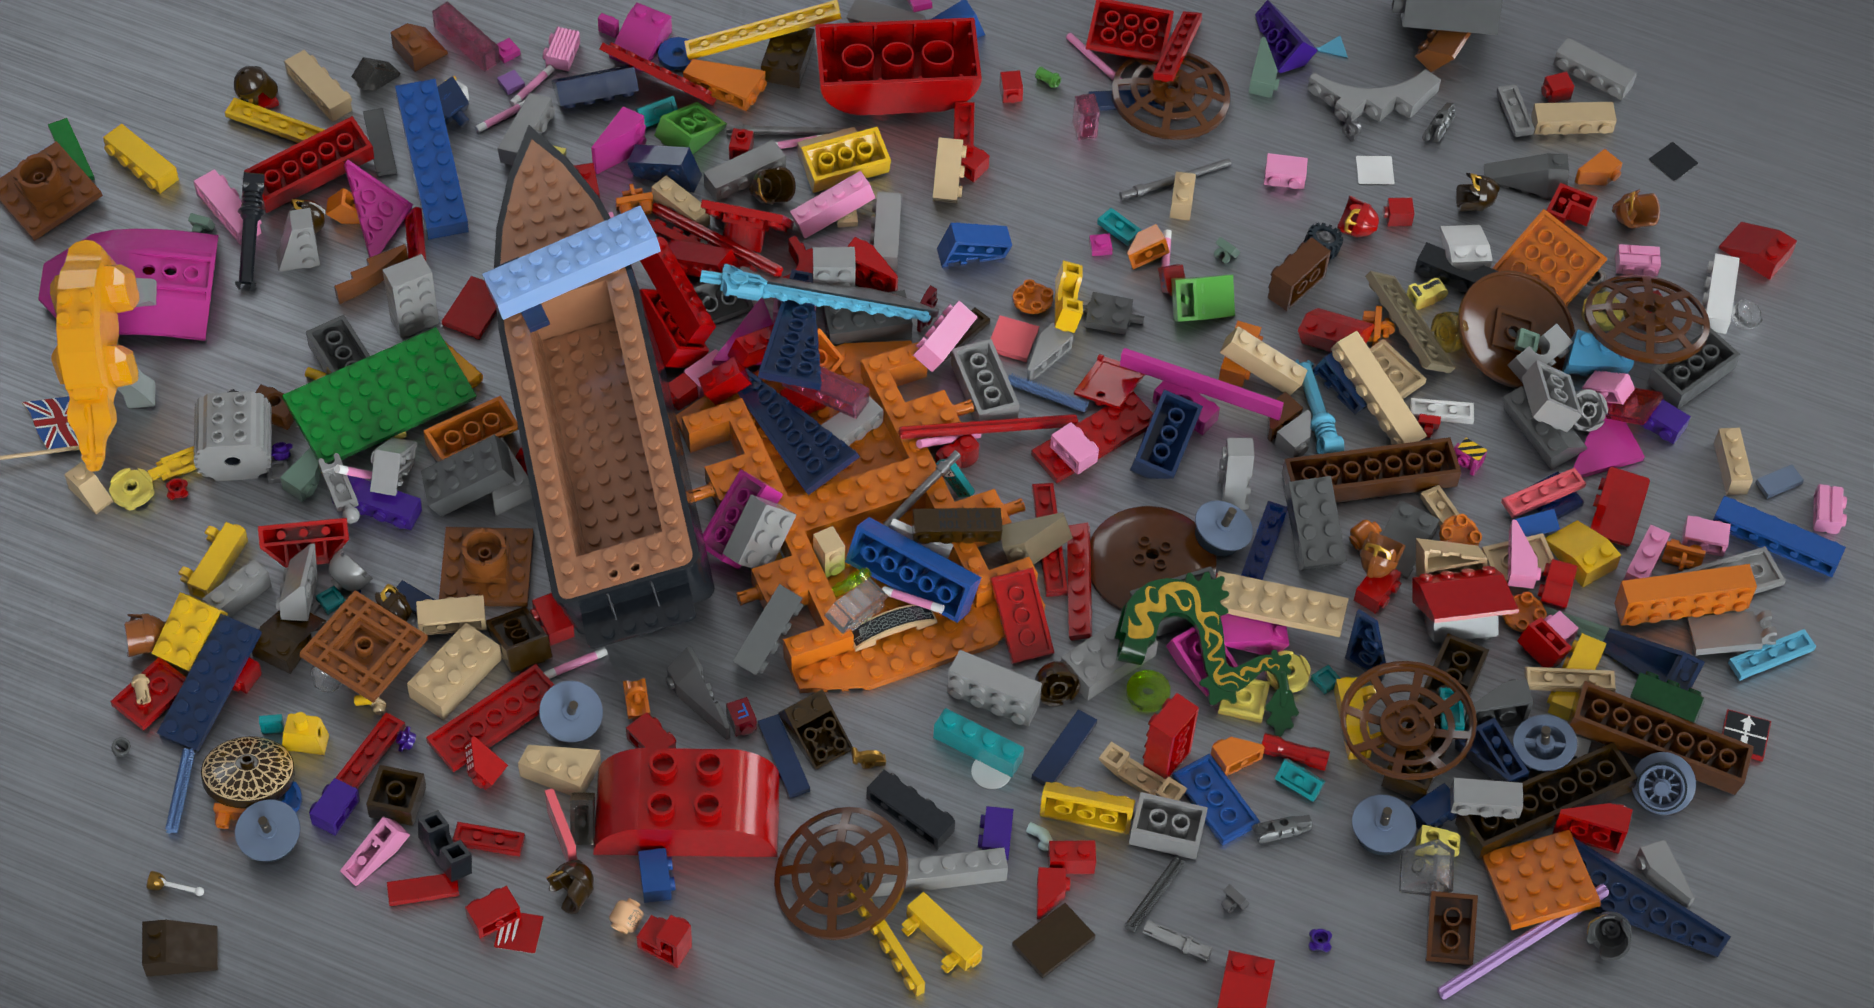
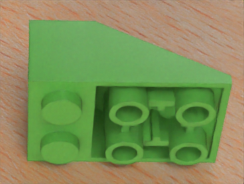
[1171,275,1235,322]

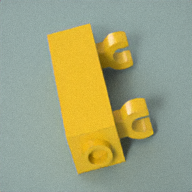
[178,522,248,599]
[1334,677,1385,760]
[901,892,983,973]

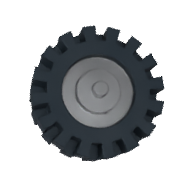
[1303,223,1344,260]

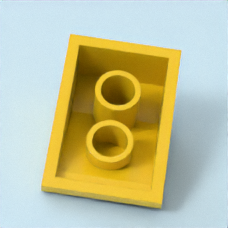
[1545,520,1621,588]

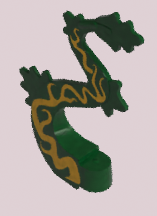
[1114,572,1299,737]

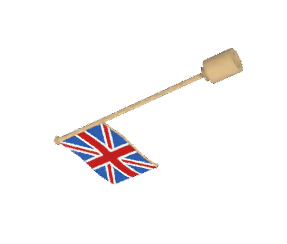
[0,396,80,460]

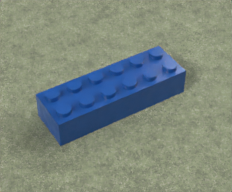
[845,517,982,623]

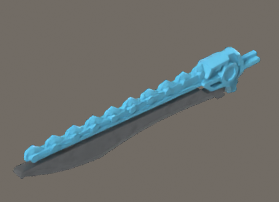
[700,264,939,322]

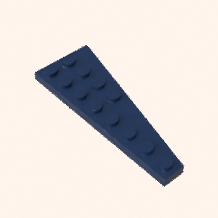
[758,269,822,390]
[738,368,860,495]
[1573,837,1731,957]

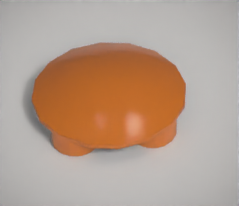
[1012,279,1053,314]
[1439,514,1482,546]
[1503,592,1547,633]

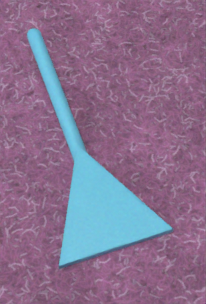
[1316,36,1348,58]

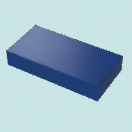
[1514,509,1560,537]

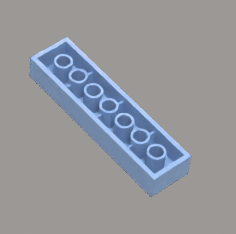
[482,206,661,320]

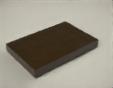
[1012,903,1096,978]

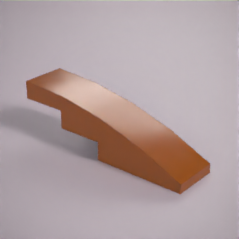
[334,244,408,304]

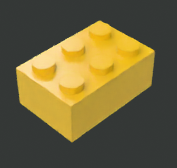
[151,592,228,671]

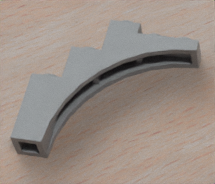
[1307,69,1441,123]

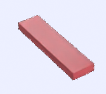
[1501,467,1586,519]

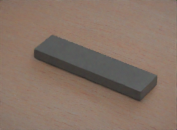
[363,108,397,177]

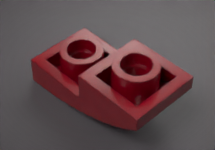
[917,285,938,332]

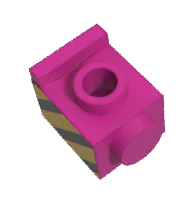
[1454,438,1488,476]

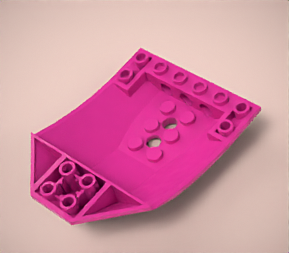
[38,229,219,341]

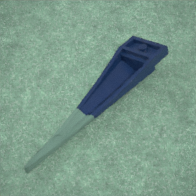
[1543,605,1705,691]

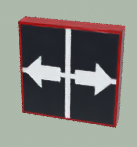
[1721,709,1771,762]

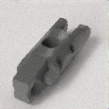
[1422,102,1456,143]
[1252,815,1312,844]

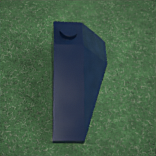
[1345,609,1386,682]

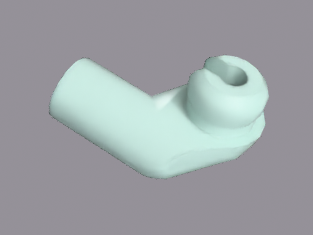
[1026,822,1053,852]

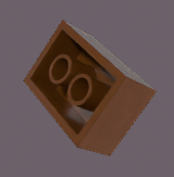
[1268,237,1331,311]

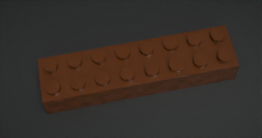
[1282,437,1461,502]
[1568,681,1754,795]

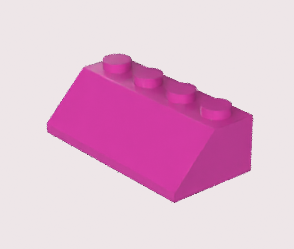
[703,469,783,570]

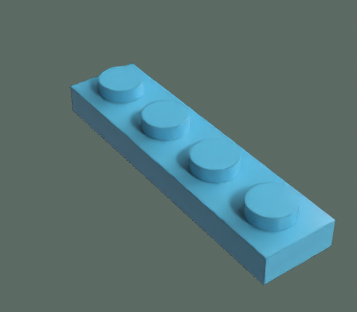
[1728,629,1816,681]

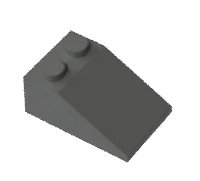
[1381,500,1440,580]
[1464,679,1534,731]

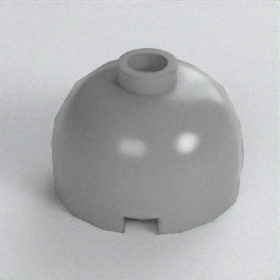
[1572,389,1608,432]
[329,548,373,591]

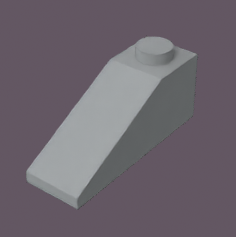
[1027,321,1073,382]
[1636,840,1695,909]

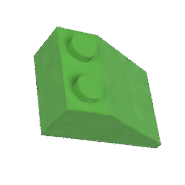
[654,102,727,154]

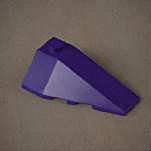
[1255,0,1318,73]

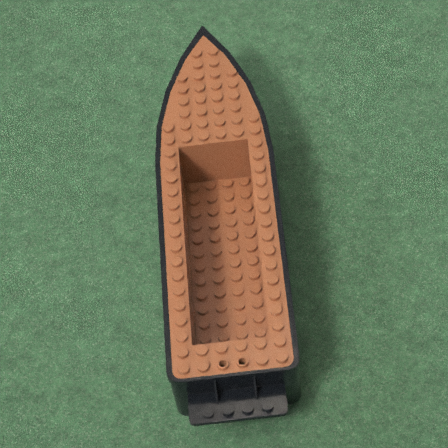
[494,125,715,649]

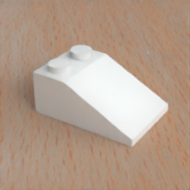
[1440,225,1493,271]

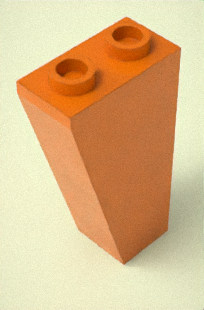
[683,59,767,111]

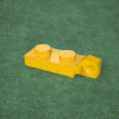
[147,446,197,481]

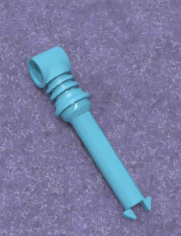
[1295,359,1345,454]

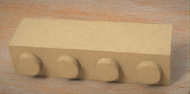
[284,50,352,122]
[1531,102,1617,135]
[1220,326,1308,395]

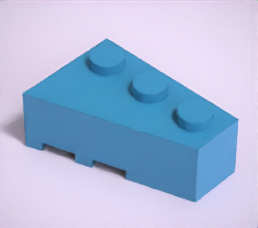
[1562,329,1637,376]

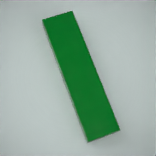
[48,118,95,180]

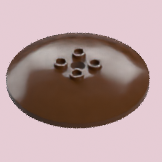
[1458,271,1575,388]
[1090,506,1216,611]

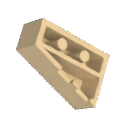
[1416,538,1487,577]
[518,745,601,800]

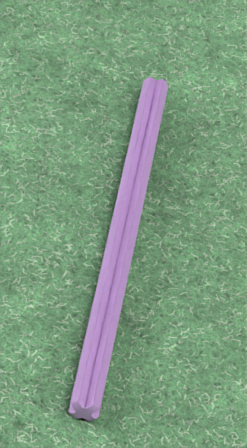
[1437,884,1609,1000]

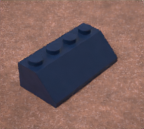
[551,65,639,109]
[1130,389,1203,479]

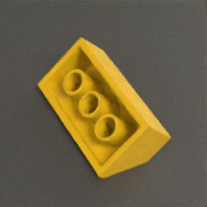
[801,127,891,193]
[1040,782,1136,834]

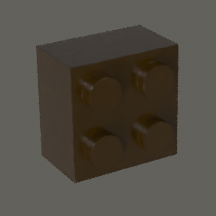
[366,765,426,826]

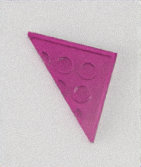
[344,159,414,258]
[712,298,773,366]
[1573,403,1645,478]

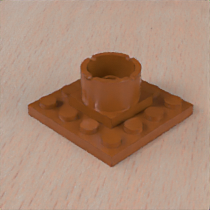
[0,141,103,241]
[439,527,534,607]
[300,590,428,703]

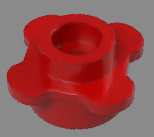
[166,478,189,500]

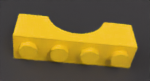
[1055,260,1083,333]

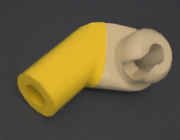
[305,367,327,380]
[354,695,387,715]

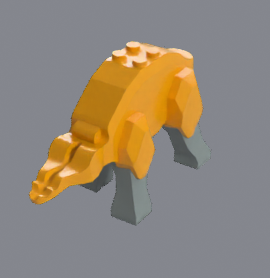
[50,240,157,472]

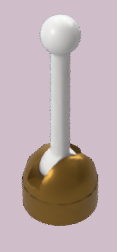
[147,871,204,896]

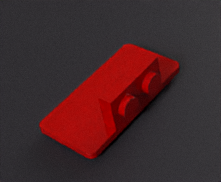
[1590,467,1650,547]

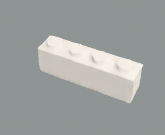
[1700,253,1740,334]

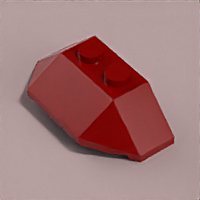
[258,518,349,568]

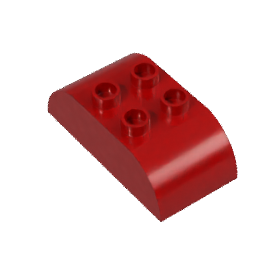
[815,18,982,115]
[593,748,780,857]

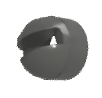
[111,737,131,757]

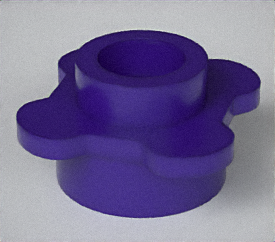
[271,442,293,460]
[396,726,416,752]
[1308,929,1332,952]

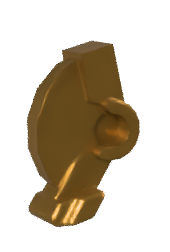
[851,747,886,769]

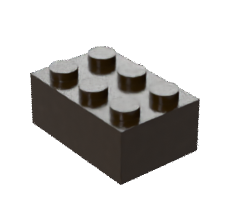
[761,28,815,89]

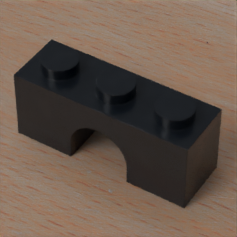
[418,810,472,882]

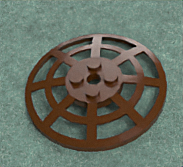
[1112,52,1230,140]
[1584,274,1710,364]
[1340,661,1477,780]
[774,807,908,940]

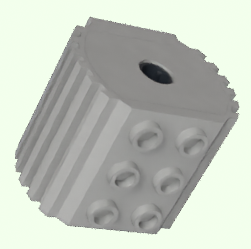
[194,389,272,481]

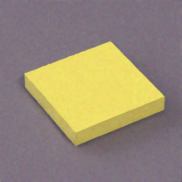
[1218,679,1270,723]

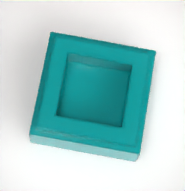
[315,586,346,615]
[1311,664,1340,695]
[259,714,285,734]

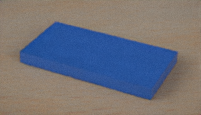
[1172,753,1260,846]

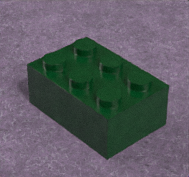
[1630,671,1705,724]

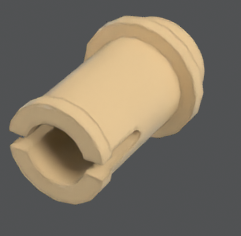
[131,674,151,705]

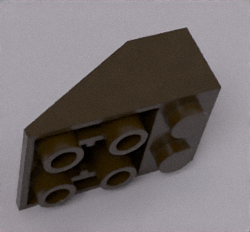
[778,689,853,770]

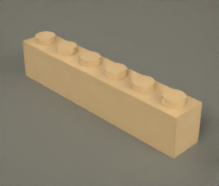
[1331,331,1427,445]

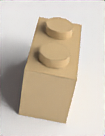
[1170,171,1196,221]
[813,526,845,577]

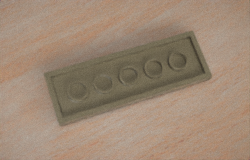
[1365,271,1455,373]

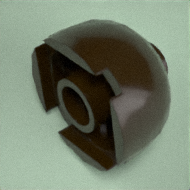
[1035,661,1081,706]

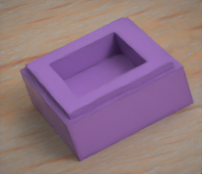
[497,70,525,95]

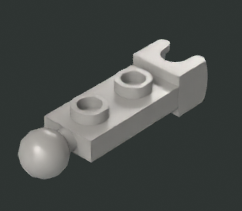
[318,453,360,524]

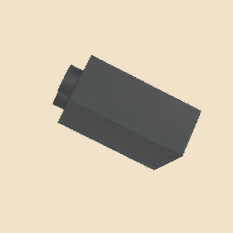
[1392,0,1503,35]

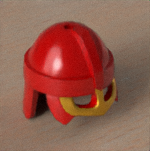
[1337,195,1379,238]

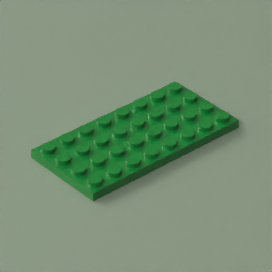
[282,327,477,464]

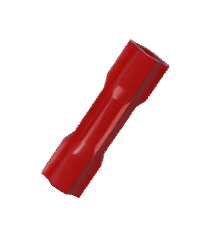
[1262,733,1330,771]

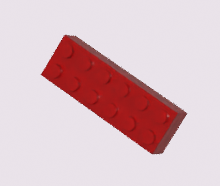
[244,116,375,213]

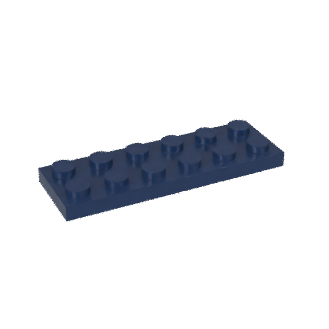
[157,614,262,752]

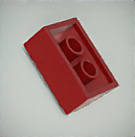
[1298,308,1375,352]

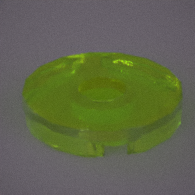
[832,567,872,597]
[1126,670,1171,712]

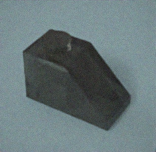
[351,57,401,90]
[570,793,595,845]

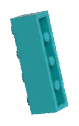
[933,708,1024,778]

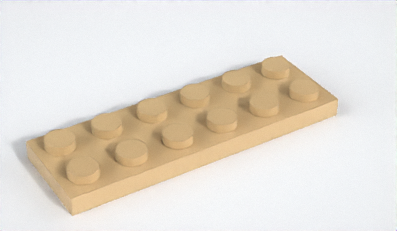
[1217,571,1349,637]

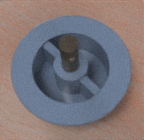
[1513,715,1577,774]

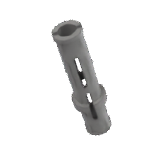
[1143,920,1213,961]

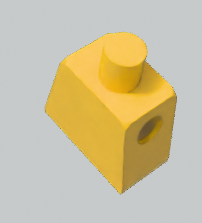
[282,712,329,755]

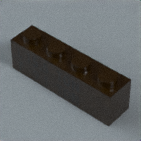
[912,508,1003,544]

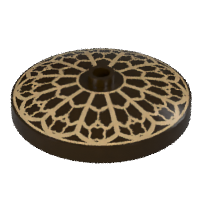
[201,736,295,808]

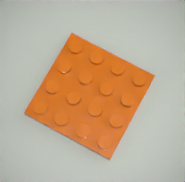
[1492,209,1607,306]
[1482,830,1601,931]

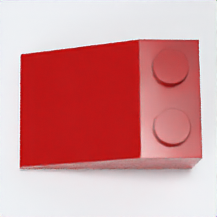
[1719,222,1797,280]
[847,237,898,292]
[1552,803,1633,854]
[1217,950,1275,1008]

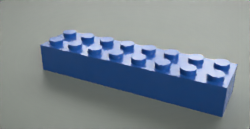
[395,79,469,240]

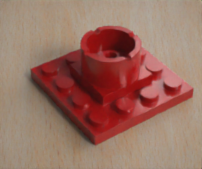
[701,199,794,253]

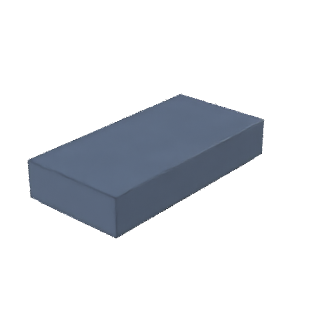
[1755,464,1804,499]

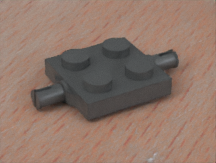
[1083,292,1145,335]

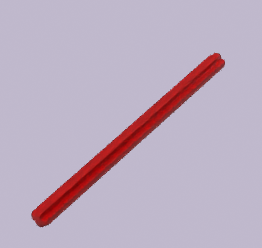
[652,203,783,277]
[898,414,1078,439]

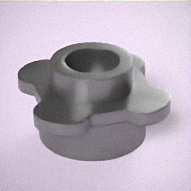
[1342,118,1362,142]

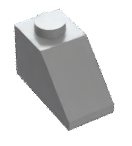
[1275,410,1311,458]

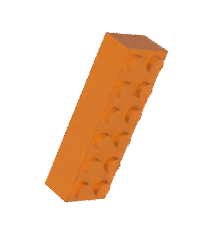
[1614,564,1757,626]

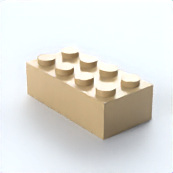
[407,623,502,721]

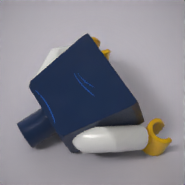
[437,76,470,127]

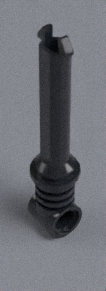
[235,172,265,291]

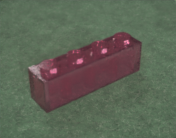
[432,1,500,72]
[782,367,869,419]

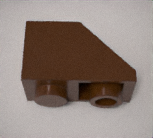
[1267,392,1303,442]

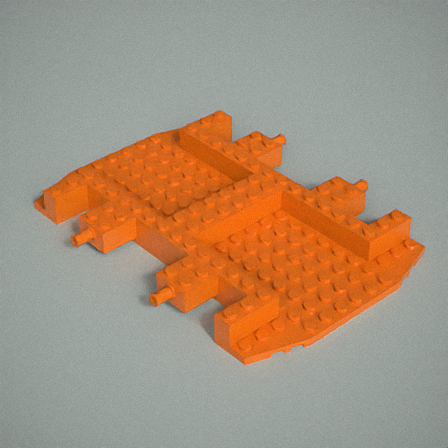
[676,341,1045,693]

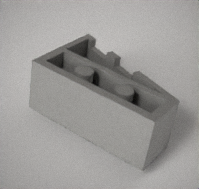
[1217,438,1254,510]

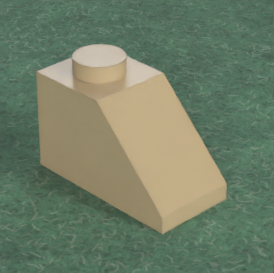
[64,462,113,514]

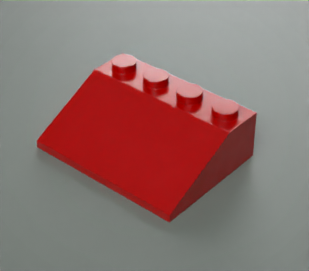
[1086,0,1174,62]
[1412,566,1519,623]

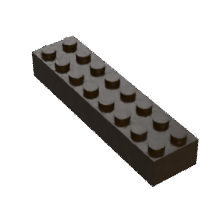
[1381,633,1489,801]
[1455,742,1638,860]

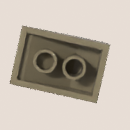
[1001,512,1072,565]

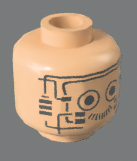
[609,898,644,935]

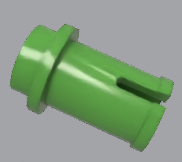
[1035,67,1062,88]

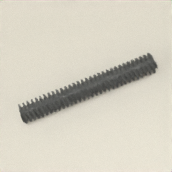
[1125,857,1185,932]

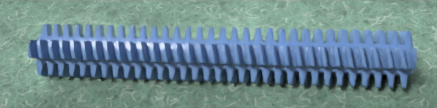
[1008,373,1089,413]
[165,748,195,834]

